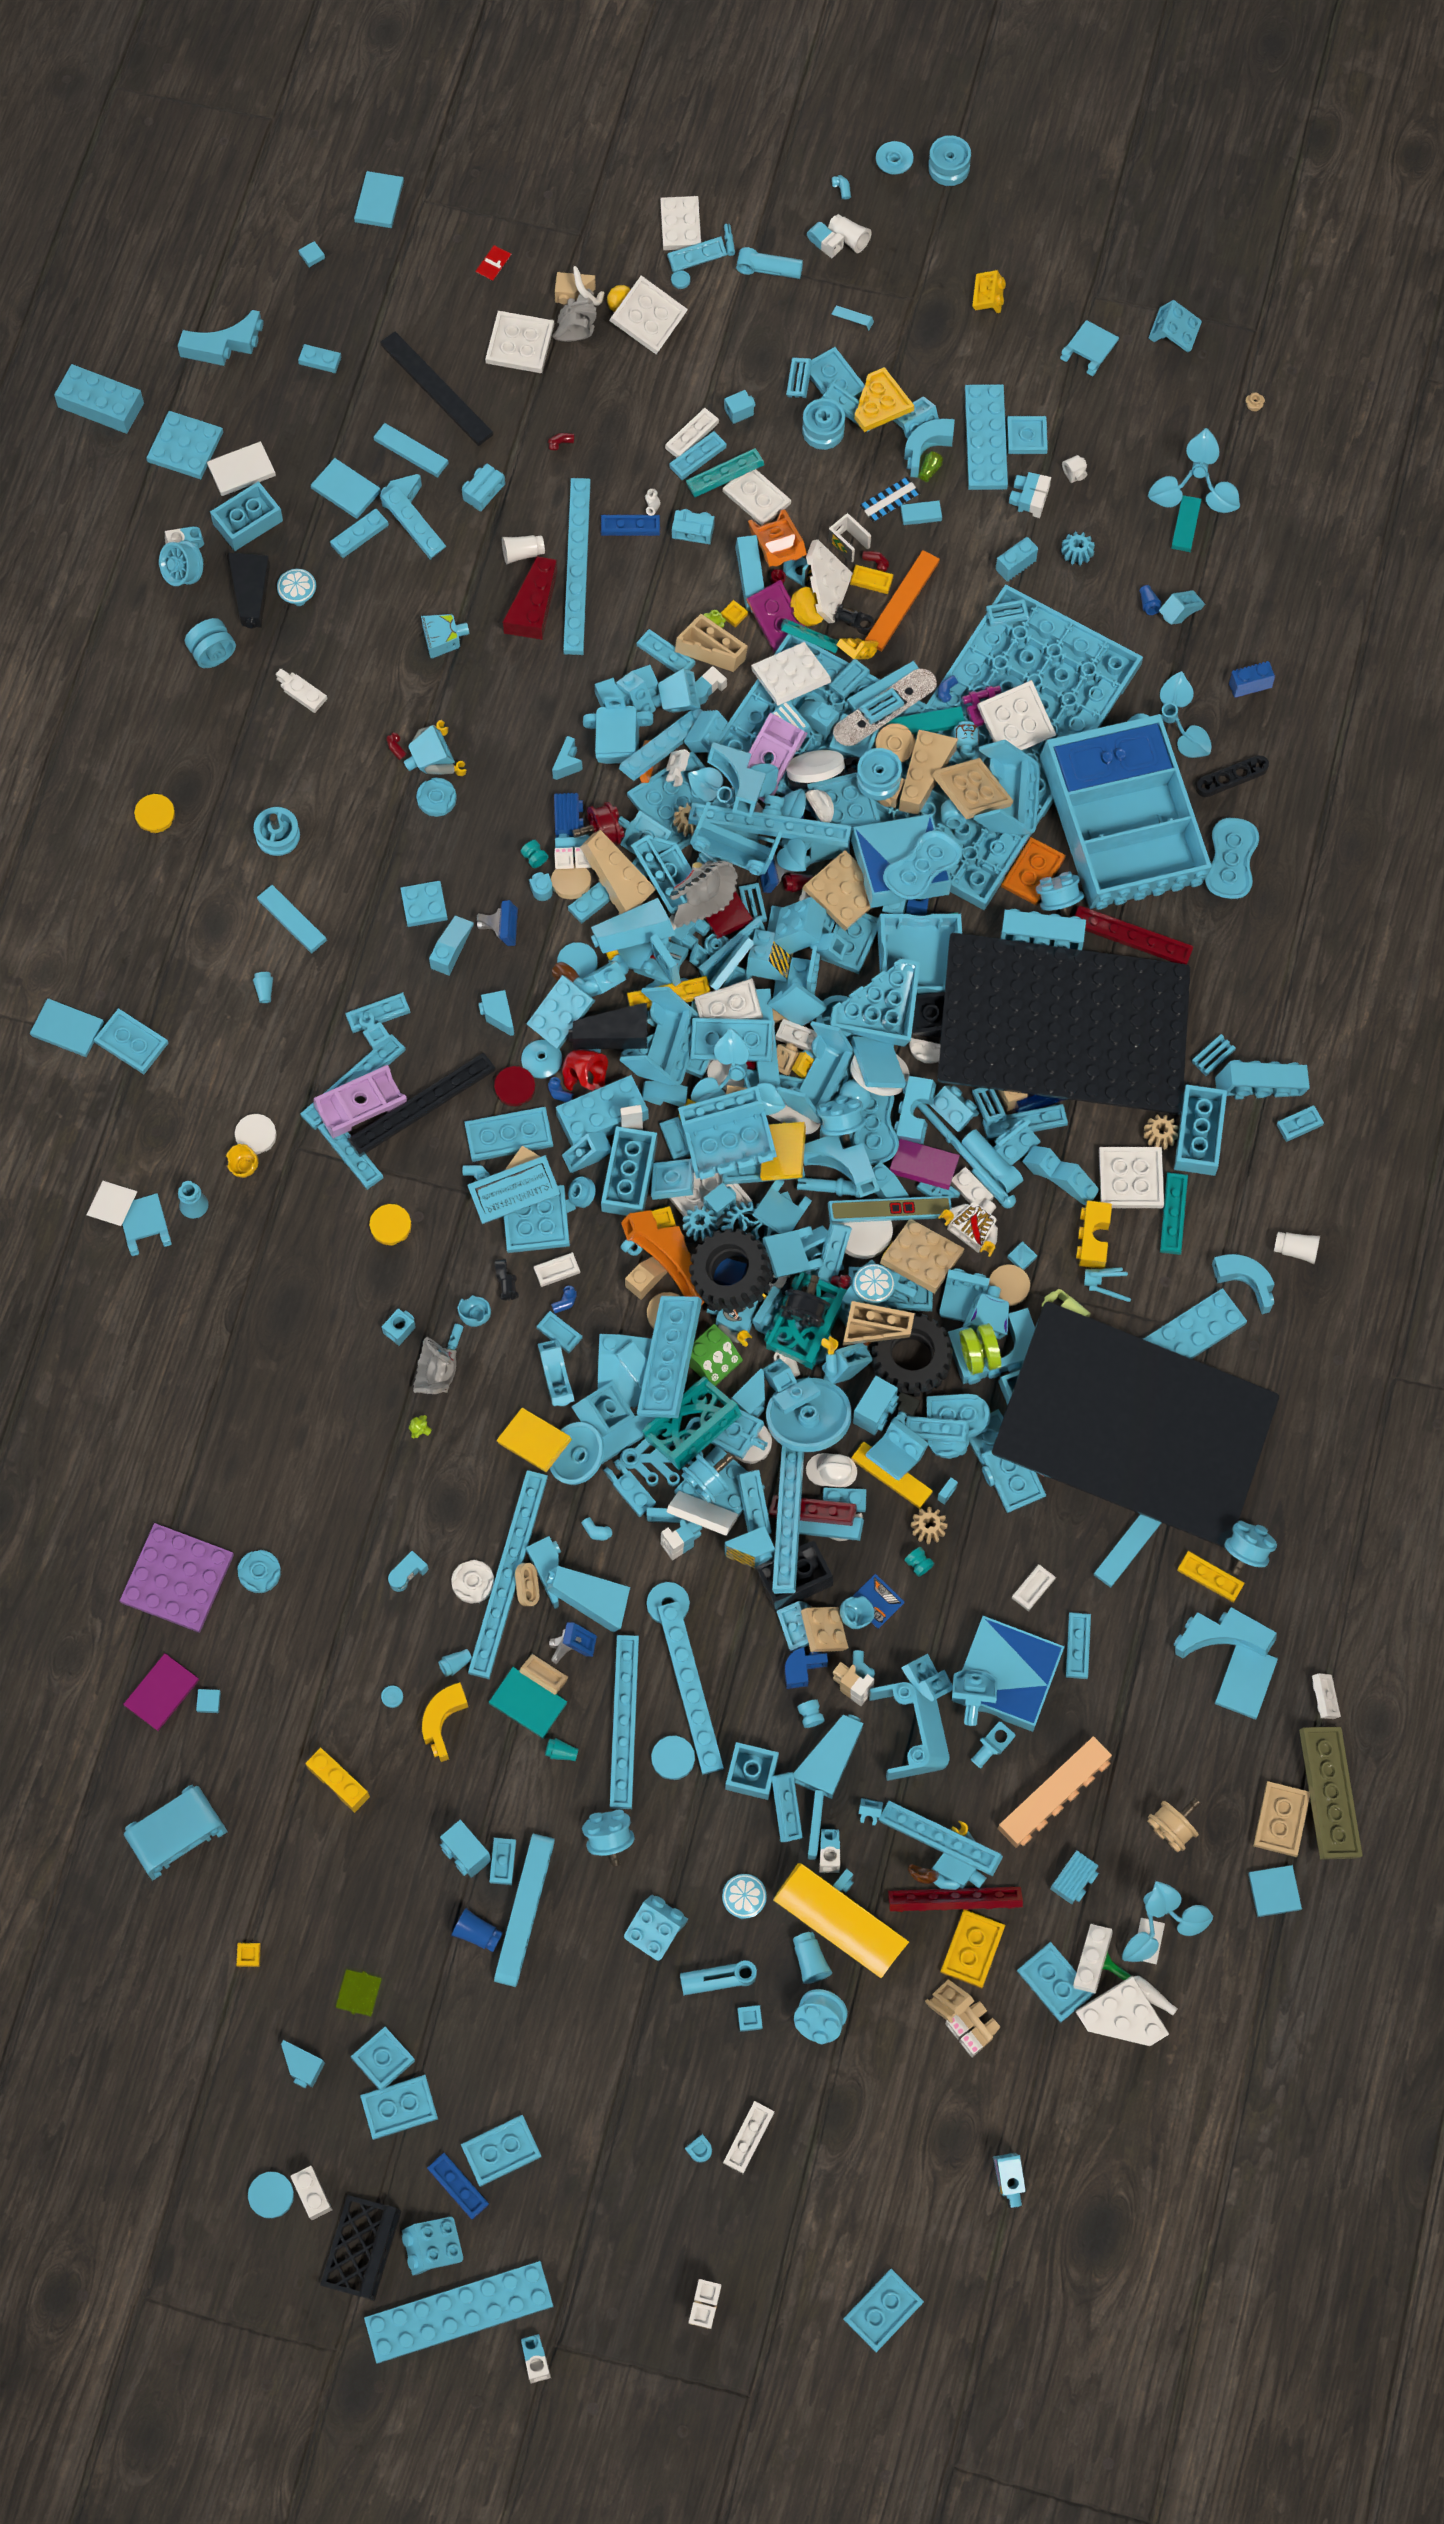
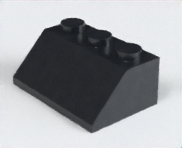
[756,1540,834,1612]

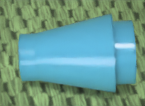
[253,972,273,1003]
[438,1649,472,1677]

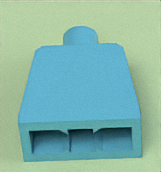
[652,669,701,713]

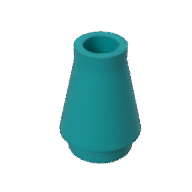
[545,1738,578,1761]

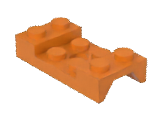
[748,509,807,567]

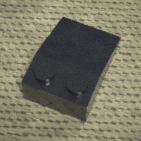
[912,992,945,1037]

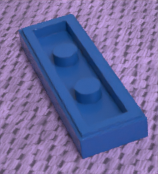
[601,515,660,536]
[427,2153,489,2220]

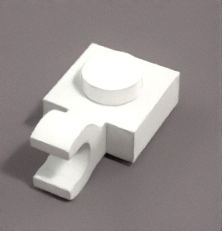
[666,749,690,787]

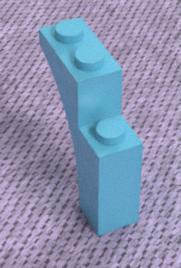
[178,310,263,366]
[707,742,766,818]
[804,1135,880,1198]
[1174,1607,1277,1658]

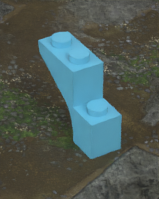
[1022,1145,1099,1205]

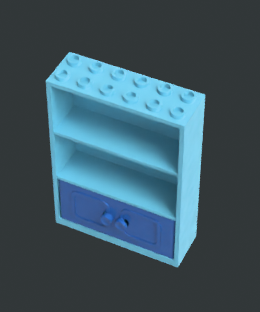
[1040,714,1212,910]

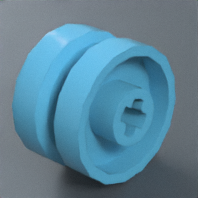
[929,136,971,186]
[802,398,845,450]
[184,618,236,668]
[857,748,902,801]

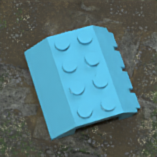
[678,1086,777,1180]

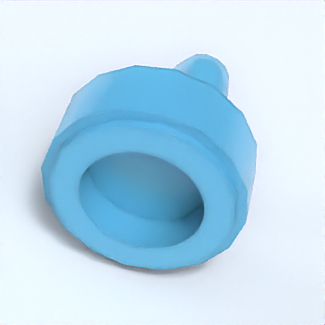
[621,1239,643,1256]

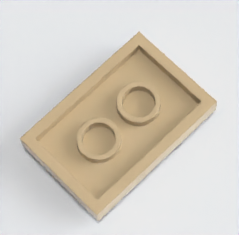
[1253,1781,1310,1857]

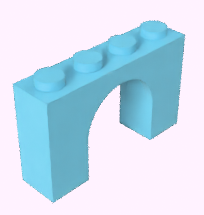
[947,1308,1035,1385]

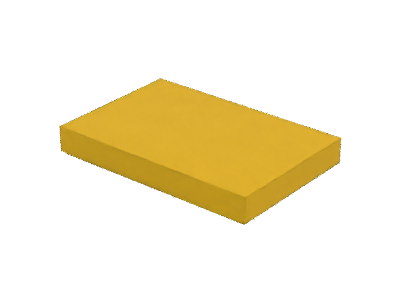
[760,1122,806,1181]
[497,1408,572,1472]
[941,1910,1005,1988]

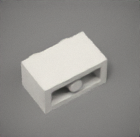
[291,2166,332,2220]

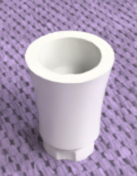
[828,214,871,253]
[502,535,545,564]
[1274,1232,1320,1264]

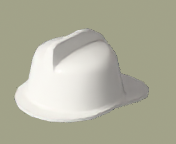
[806,1453,857,1488]

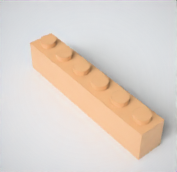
[998,1736,1112,1848]

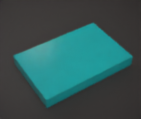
[489,1667,567,1739]

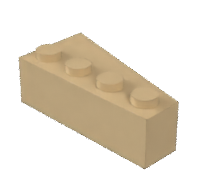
[899,730,958,815]
[580,830,656,915]

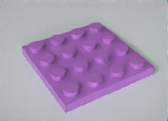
[120,1523,234,1633]

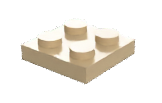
[801,1607,848,1652]

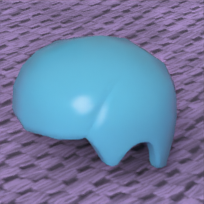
[840,1079,871,1110]
[457,1295,491,1327]
[840,1596,875,1629]

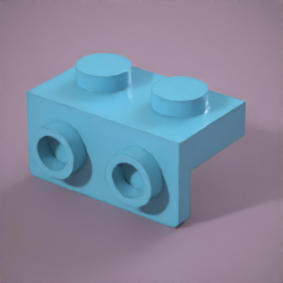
[929,1085,979,1132]

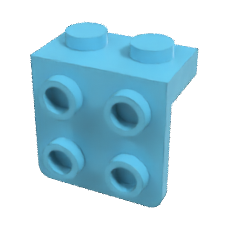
[939,1269,990,1322]
[624,1895,688,1961]
[402,2217,463,2276]

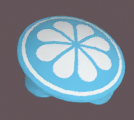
[277,569,316,606]
[853,1264,895,1305]
[722,1874,767,1919]

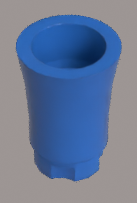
[451,1908,503,1952]

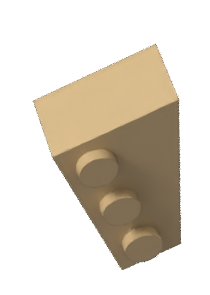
[675,614,748,672]
[843,1301,915,1345]

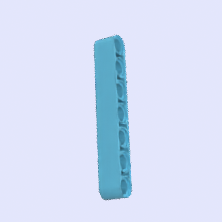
[494,1833,555,1987]

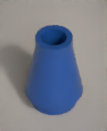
[1139,585,1162,615]

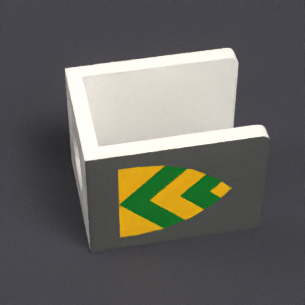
[828,513,871,563]

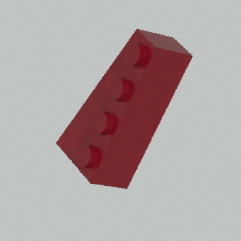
[503,557,557,640]

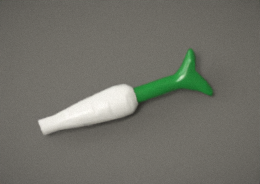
[1102,1951,1178,2015]

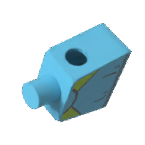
[421,614,469,658]

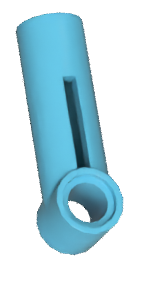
[736,247,803,279]
[961,1129,1023,1194]
[680,1961,757,1996]

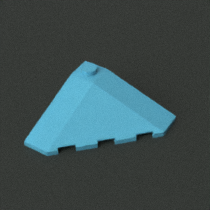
[830,958,920,1047]
[598,1334,652,1409]

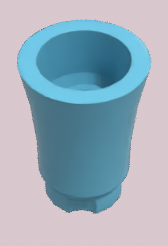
[178,1181,208,1219]
[793,1932,832,1984]

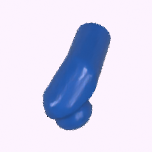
[551,1286,577,1314]

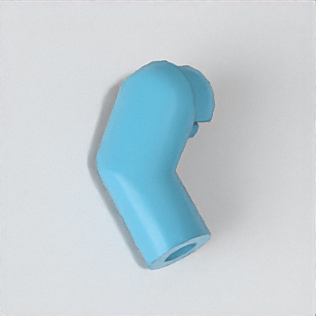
[832,175,851,199]

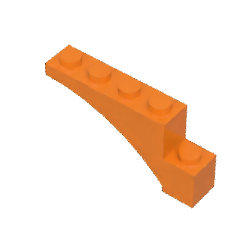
[621,1210,704,1305]

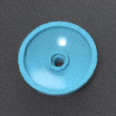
[550,1422,605,1485]

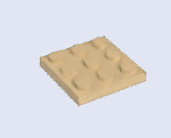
[932,758,1014,820]
[802,850,871,931]
[880,1220,964,1294]

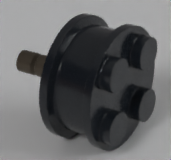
[780,1275,830,1328]

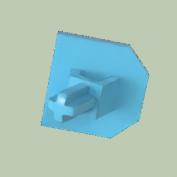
[952,1669,997,1726]

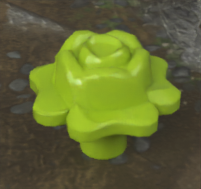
[704,610,726,628]
[409,1415,431,1438]

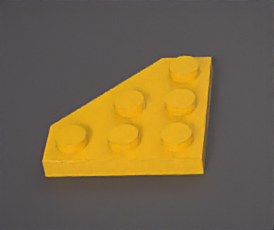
[854,367,914,432]

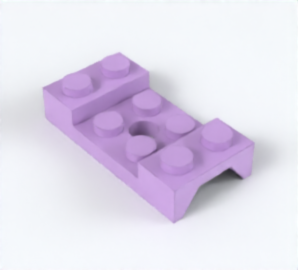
[748,713,808,802]
[314,1065,407,1138]

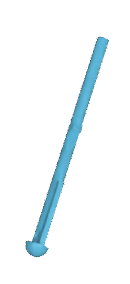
[917,1104,1016,1208]

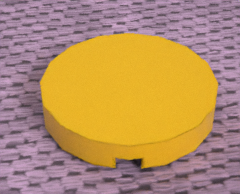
[791,587,824,627]
[134,794,175,833]
[369,1204,412,1245]

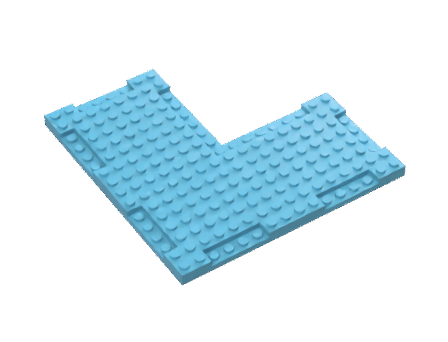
[708,584,1143,910]

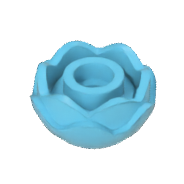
[704,934,729,956]

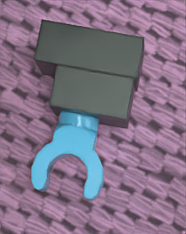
[891,1392,920,1425]

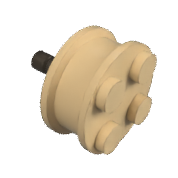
[1147,1798,1201,1853]

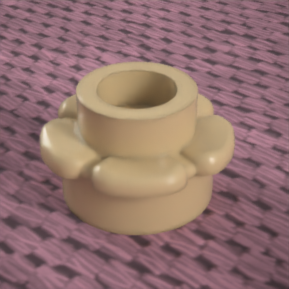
[1246,393,1265,411]

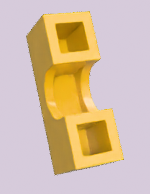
[1076,1201,1112,1269]
[305,1748,370,1813]

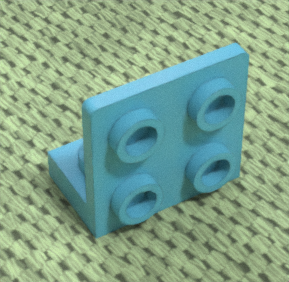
[1149,300,1202,352]
[786,946,820,993]
[994,1118,1041,1165]
[752,1286,804,1345]
[866,1418,929,1481]

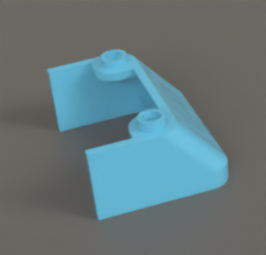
[974,740,1040,835]
[690,801,783,876]
[620,987,699,1086]
[777,1021,855,1124]
[869,1682,949,1781]

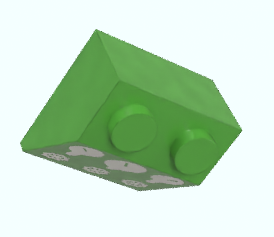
[689,1324,743,1386]

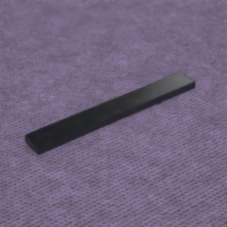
[380,331,493,446]
[348,1052,496,1157]

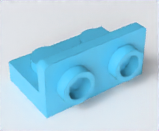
[893,396,939,439]
[777,1601,811,1652]

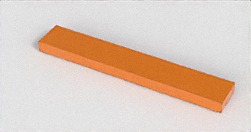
[865,550,940,652]

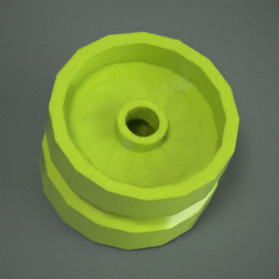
[959,1323,1001,1375]

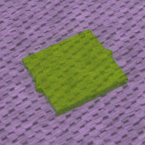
[336,1969,382,2017]

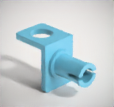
[971,1722,1016,1768]

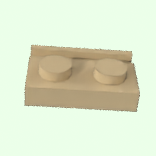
[925,1979,974,2023]

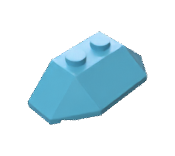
[631,835,692,914]

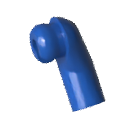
[938,675,958,703]
[548,1077,574,1102]

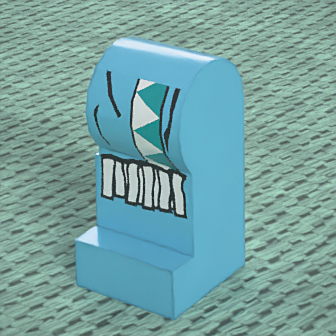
[388,1551,429,1592]

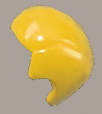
[607,285,631,312]
[226,1144,258,1178]

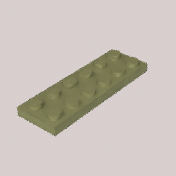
[1299,1727,1362,1860]

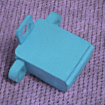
[583,696,653,764]

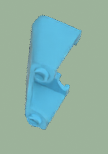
[124,1785,228,1881]

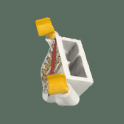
[938,1200,998,1257]

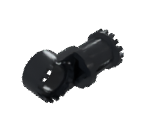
[835,604,874,635]
[495,1259,519,1301]

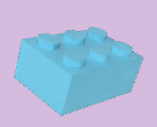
[210,481,283,551]

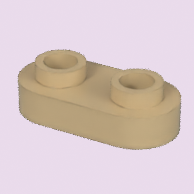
[515,1563,539,1606]

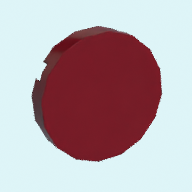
[494,1066,536,1107]

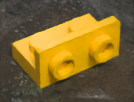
[972,270,1006,313]
[837,638,879,659]

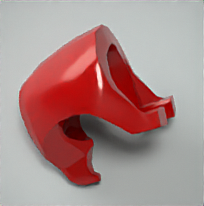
[562,1050,608,1091]

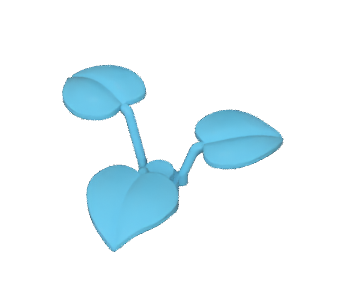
[1148,428,1240,513]
[1127,672,1211,758]
[688,764,779,838]
[748,789,807,872]
[691,1028,786,1115]
[1122,1881,1214,1962]

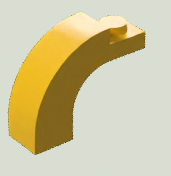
[422,1683,468,1762]

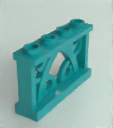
[764,1272,847,1369]
[642,1376,742,1470]

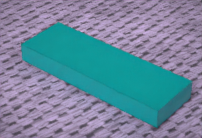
[1171,495,1201,552]
[781,618,838,653]

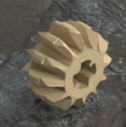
[674,802,696,837]
[1144,1114,1179,1150]
[911,1507,947,1544]

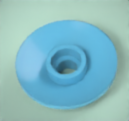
[876,141,913,174]
[521,1040,562,1079]

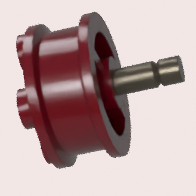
[572,802,624,846]

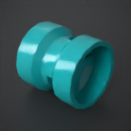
[521,840,548,868]
[905,1547,935,1577]

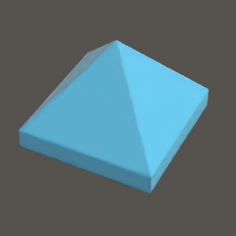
[689,943,708,968]

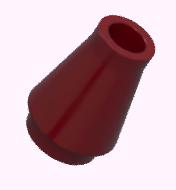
[783,873,813,893]

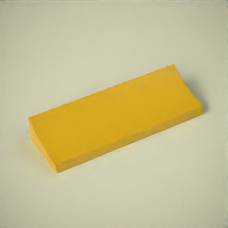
[773,1863,909,1978]

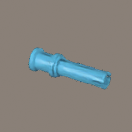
[797,1178,860,1198]

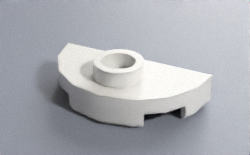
[805,790,834,823]
[909,1038,940,1063]

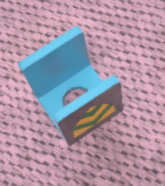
[783,557,813,587]

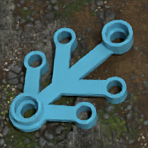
[620,1435,703,1487]

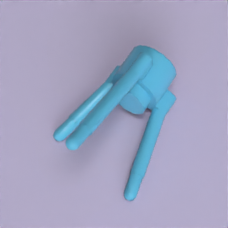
[1084,1267,1131,1302]

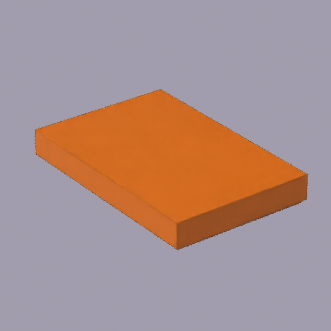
[1001,837,1066,905]

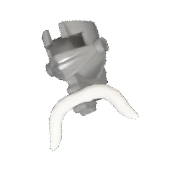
[552,266,604,342]

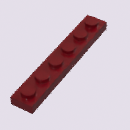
[1075,905,1194,964]
[888,1887,1023,1912]

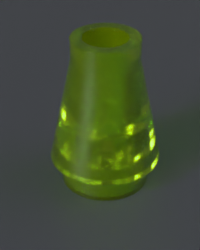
[918,451,943,482]

